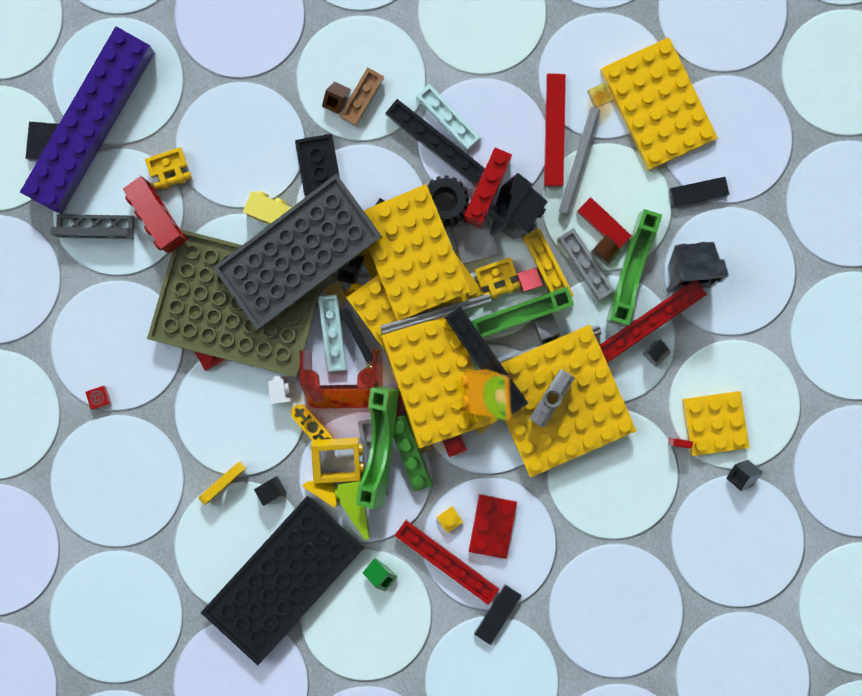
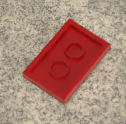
[468,494,517,559]

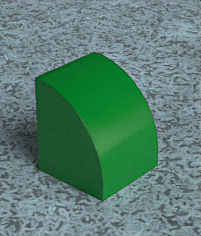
[363,558,398,592]

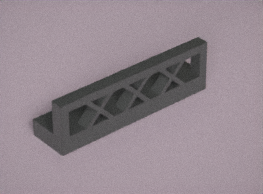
[50,214,134,239]

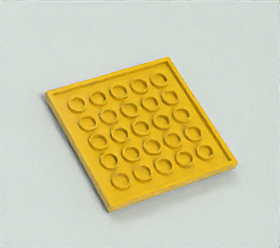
[501,324,637,478]

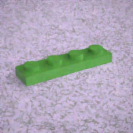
[393,413,433,491]

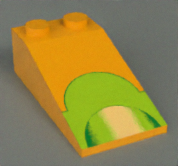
[461,369,511,420]

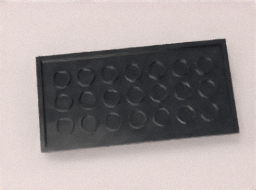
[200,495,364,666]

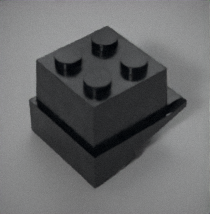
[486,173,548,240]
[666,241,729,292]

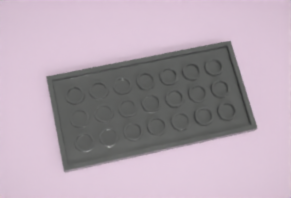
[213,174,383,330]

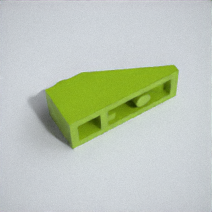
[335,481,370,540]

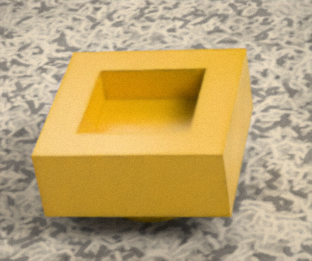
[436,506,463,533]

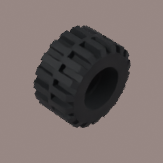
[427,175,469,227]

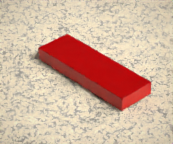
[577,197,632,249]

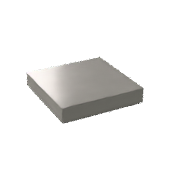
[452,218,498,265]

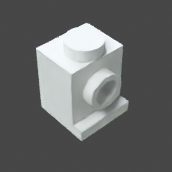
[268,375,293,404]

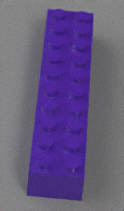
[20,26,155,214]

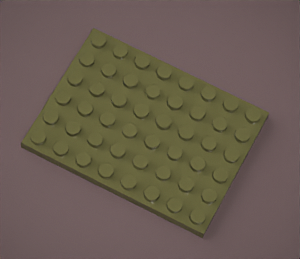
[147,229,323,378]

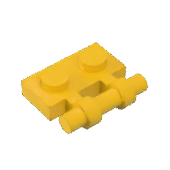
[145,147,193,191]
[474,257,521,300]

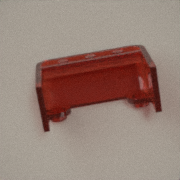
[299,349,383,409]

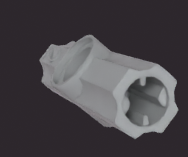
[529,369,575,428]

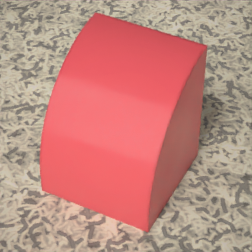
[516,268,543,293]

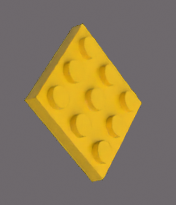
[682,391,750,456]

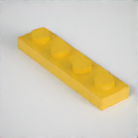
[522,228,574,297]

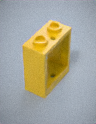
[311,437,364,484]

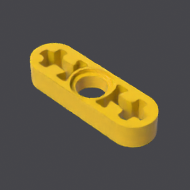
[291,404,334,440]
[198,461,247,506]

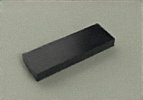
[668,176,730,208]
[340,308,374,363]
[474,584,522,645]

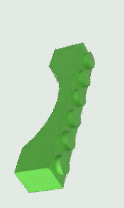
[606,209,662,327]
[471,286,574,337]
[356,386,399,509]

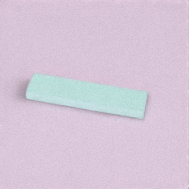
[416,84,481,152]
[318,294,347,373]

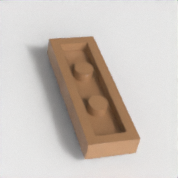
[339,67,384,127]

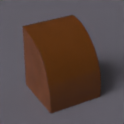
[322,81,351,114]
[591,235,620,267]

